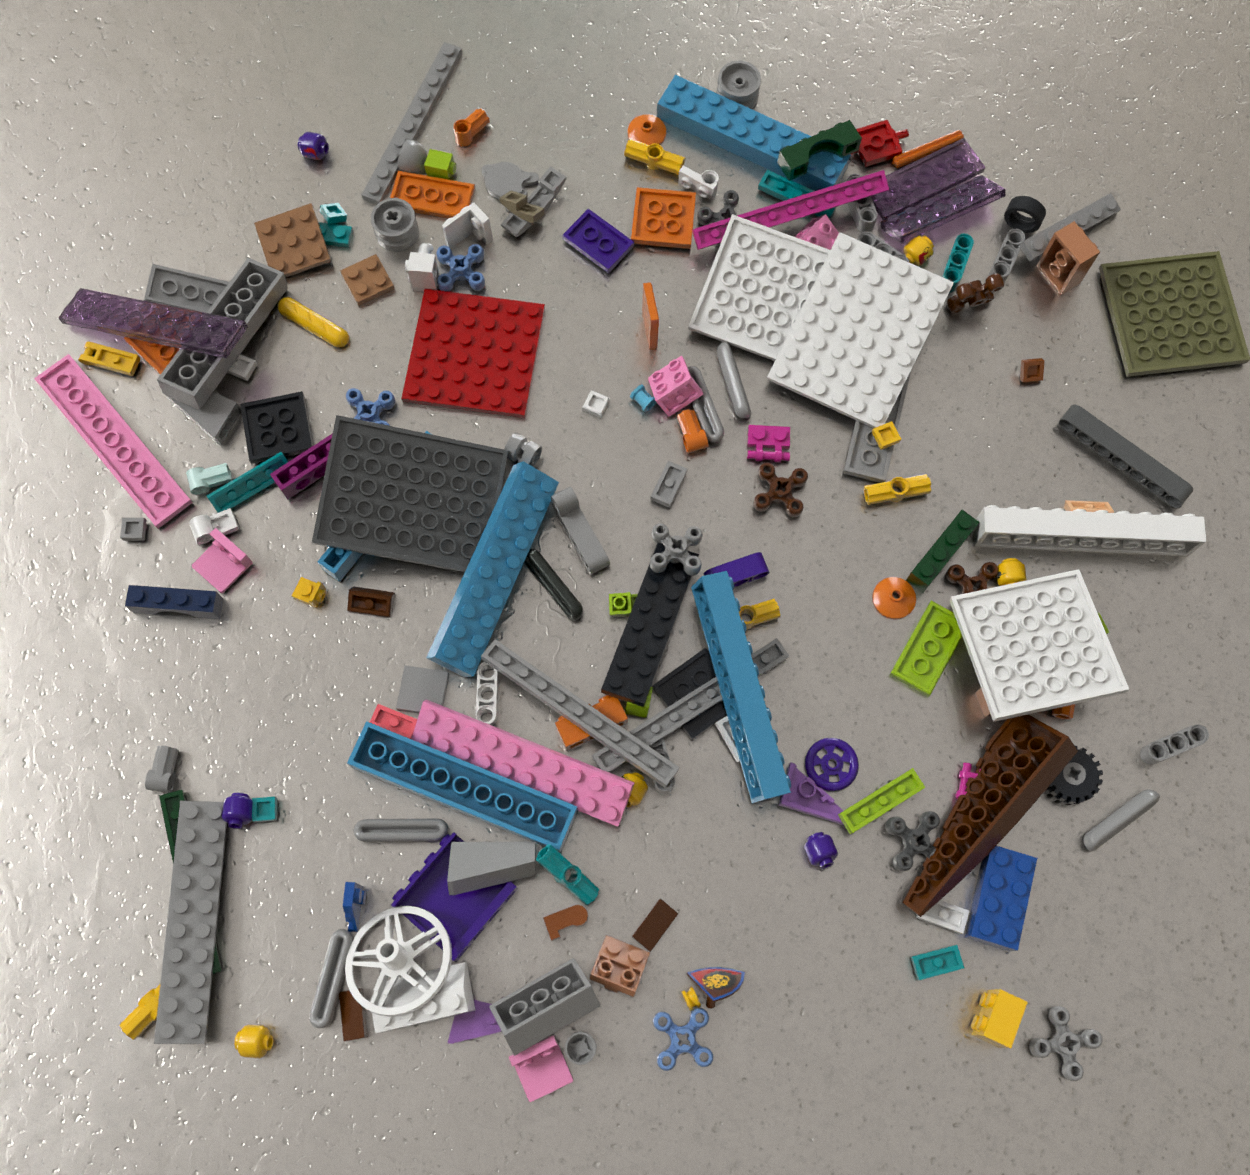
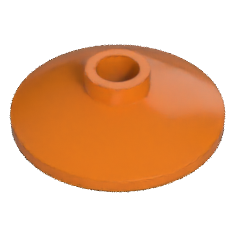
[628,114,666,145]
[872,577,916,619]

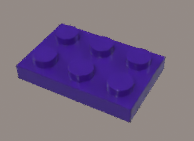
[562,209,634,273]

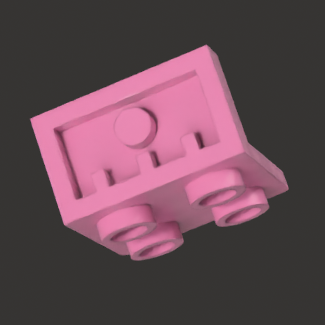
[794,214,839,250]
[648,356,704,417]
[191,528,253,593]
[509,1035,573,1102]

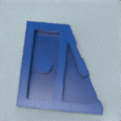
[343,882,366,932]

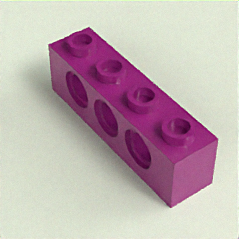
[270,433,333,500]

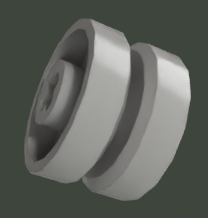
[717,60,761,109]
[371,198,419,252]

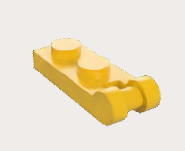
[78,341,141,376]

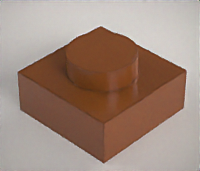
[1020,358,1045,382]

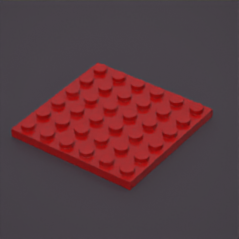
[401,289,545,418]

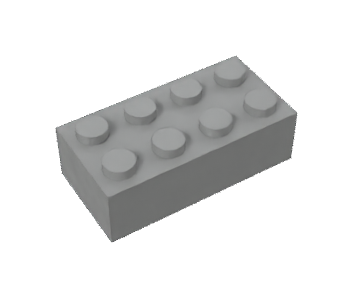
[489,958,600,1056]

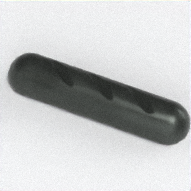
[524,549,583,621]

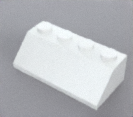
[372,962,475,1033]

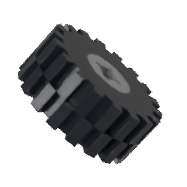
[1044,746,1103,806]

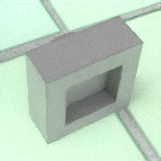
[120,518,147,541]

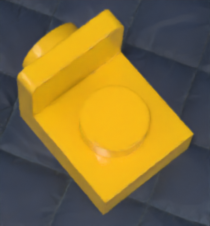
[292,577,326,608]

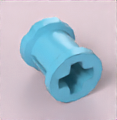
[630,384,657,412]

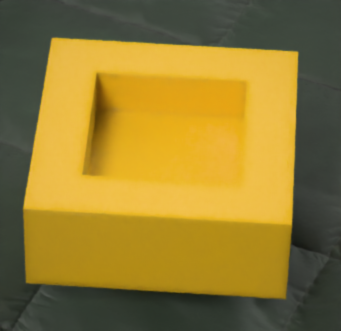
[872,421,901,450]

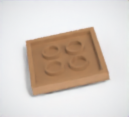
[254,203,332,278]

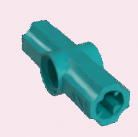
[536,844,599,905]

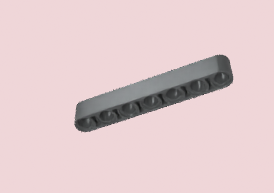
[1059,405,1193,508]

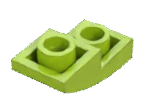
[609,592,638,617]

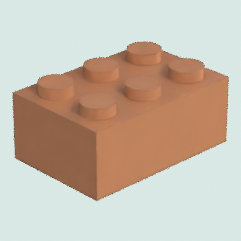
[1036,221,1100,295]

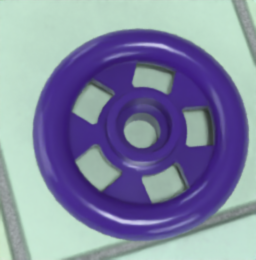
[805,738,859,791]

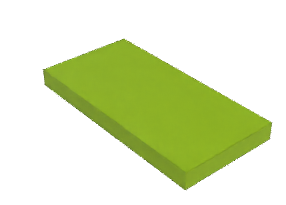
[890,600,962,697]

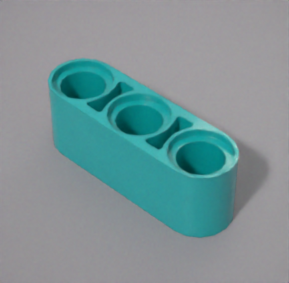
[942,233,974,293]

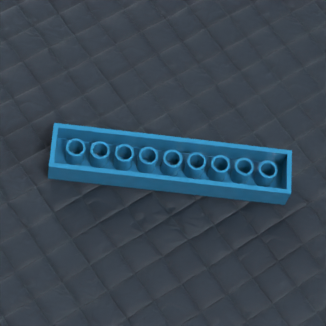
[657,75,851,191]
[426,461,559,677]
[691,571,791,803]
[347,721,578,853]

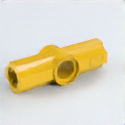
[624,139,685,175]
[864,474,931,505]
[739,599,781,630]
[119,984,160,1040]

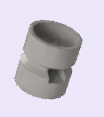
[504,432,542,467]
[565,1031,597,1065]

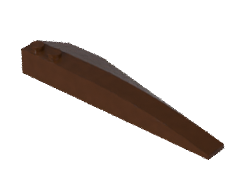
[903,714,1078,917]

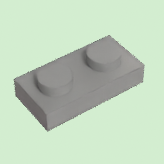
[650,461,687,508]

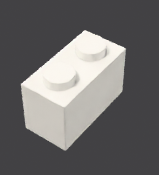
[405,252,440,292]

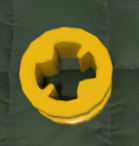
[681,986,701,1012]

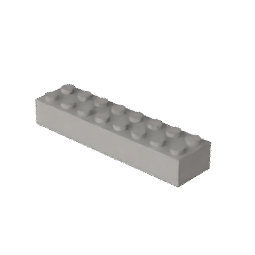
[157,258,288,410]

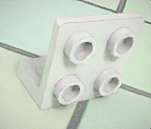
[442,202,493,249]

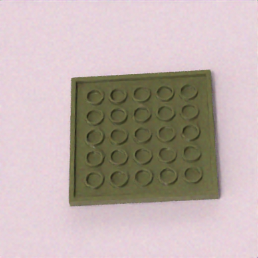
[1099,251,1250,377]

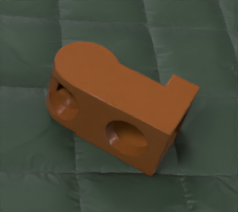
[543,905,588,941]

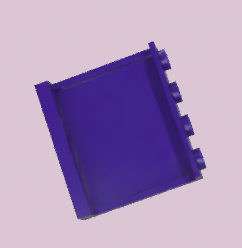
[391,832,518,962]

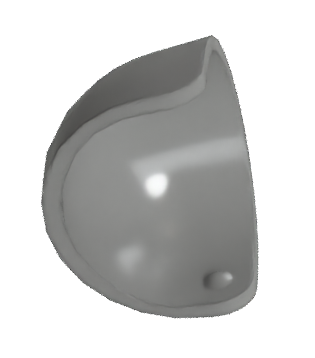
[398,139,428,175]

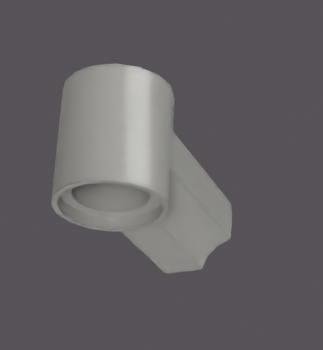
[145,746,179,793]

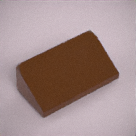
[347,586,395,617]
[632,899,678,952]
[339,988,368,1042]

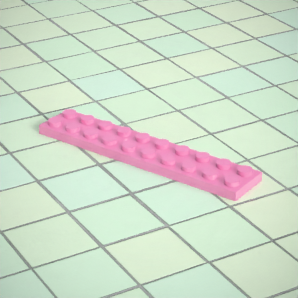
[34,354,193,529]
[412,699,634,827]

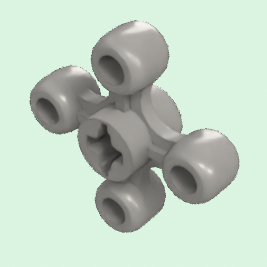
[650,523,703,576]
[1029,1006,1103,1081]

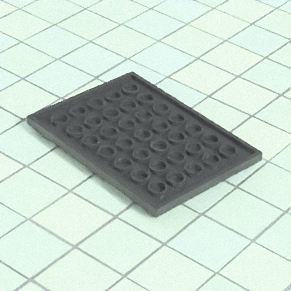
[312,415,508,572]

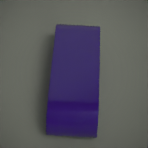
[703,552,770,588]

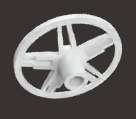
[345,906,452,1017]

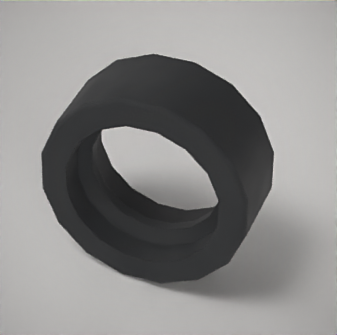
[1004,196,1046,233]

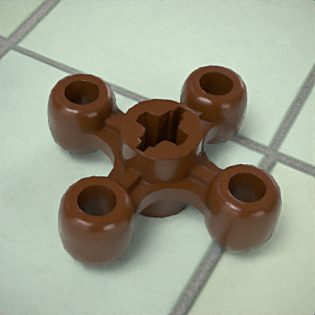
[947,273,1004,313]
[753,463,808,517]
[946,562,998,613]

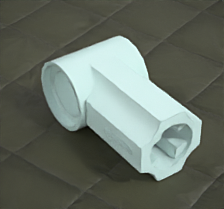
[186,463,232,495]

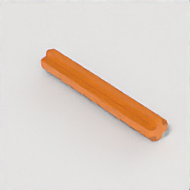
[892,130,964,168]

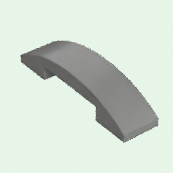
[500,166,566,237]

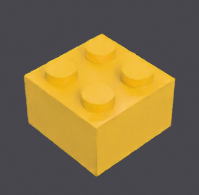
[971,989,1028,1049]

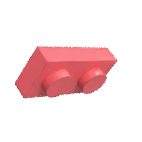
[370,704,417,739]

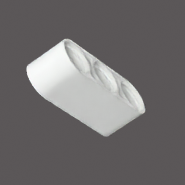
[476,662,500,727]

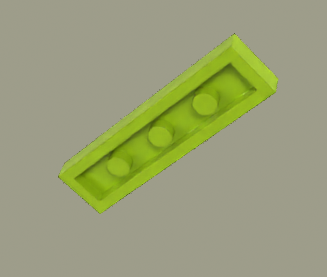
[838,768,926,834]

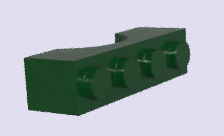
[777,120,862,181]
[906,510,980,593]

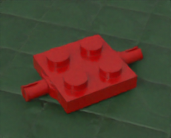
[851,119,909,167]

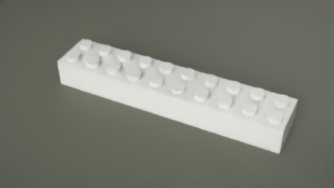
[974,505,1206,556]

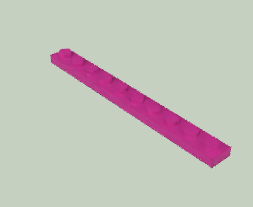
[692,170,889,250]

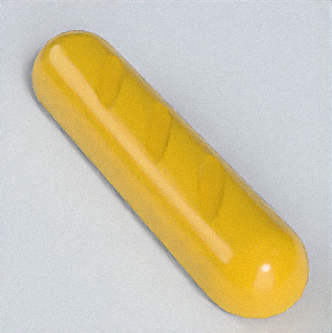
[278,297,349,348]

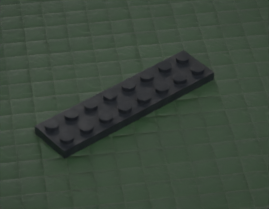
[601,543,699,707]

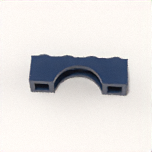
[125,585,224,620]

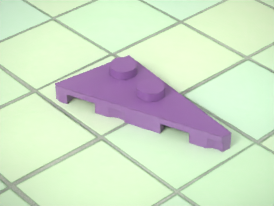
[779,762,844,825]
[447,1000,502,1044]

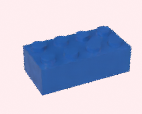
[964,846,1037,952]

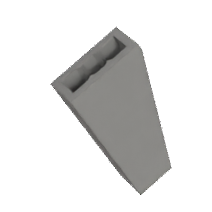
[165,392,241,445]
[447,842,540,895]

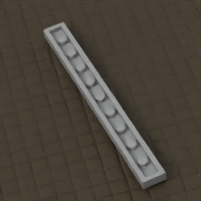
[362,42,462,204]
[592,638,789,772]
[481,640,679,788]

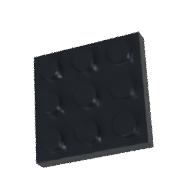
[240,391,313,464]
[652,647,727,740]

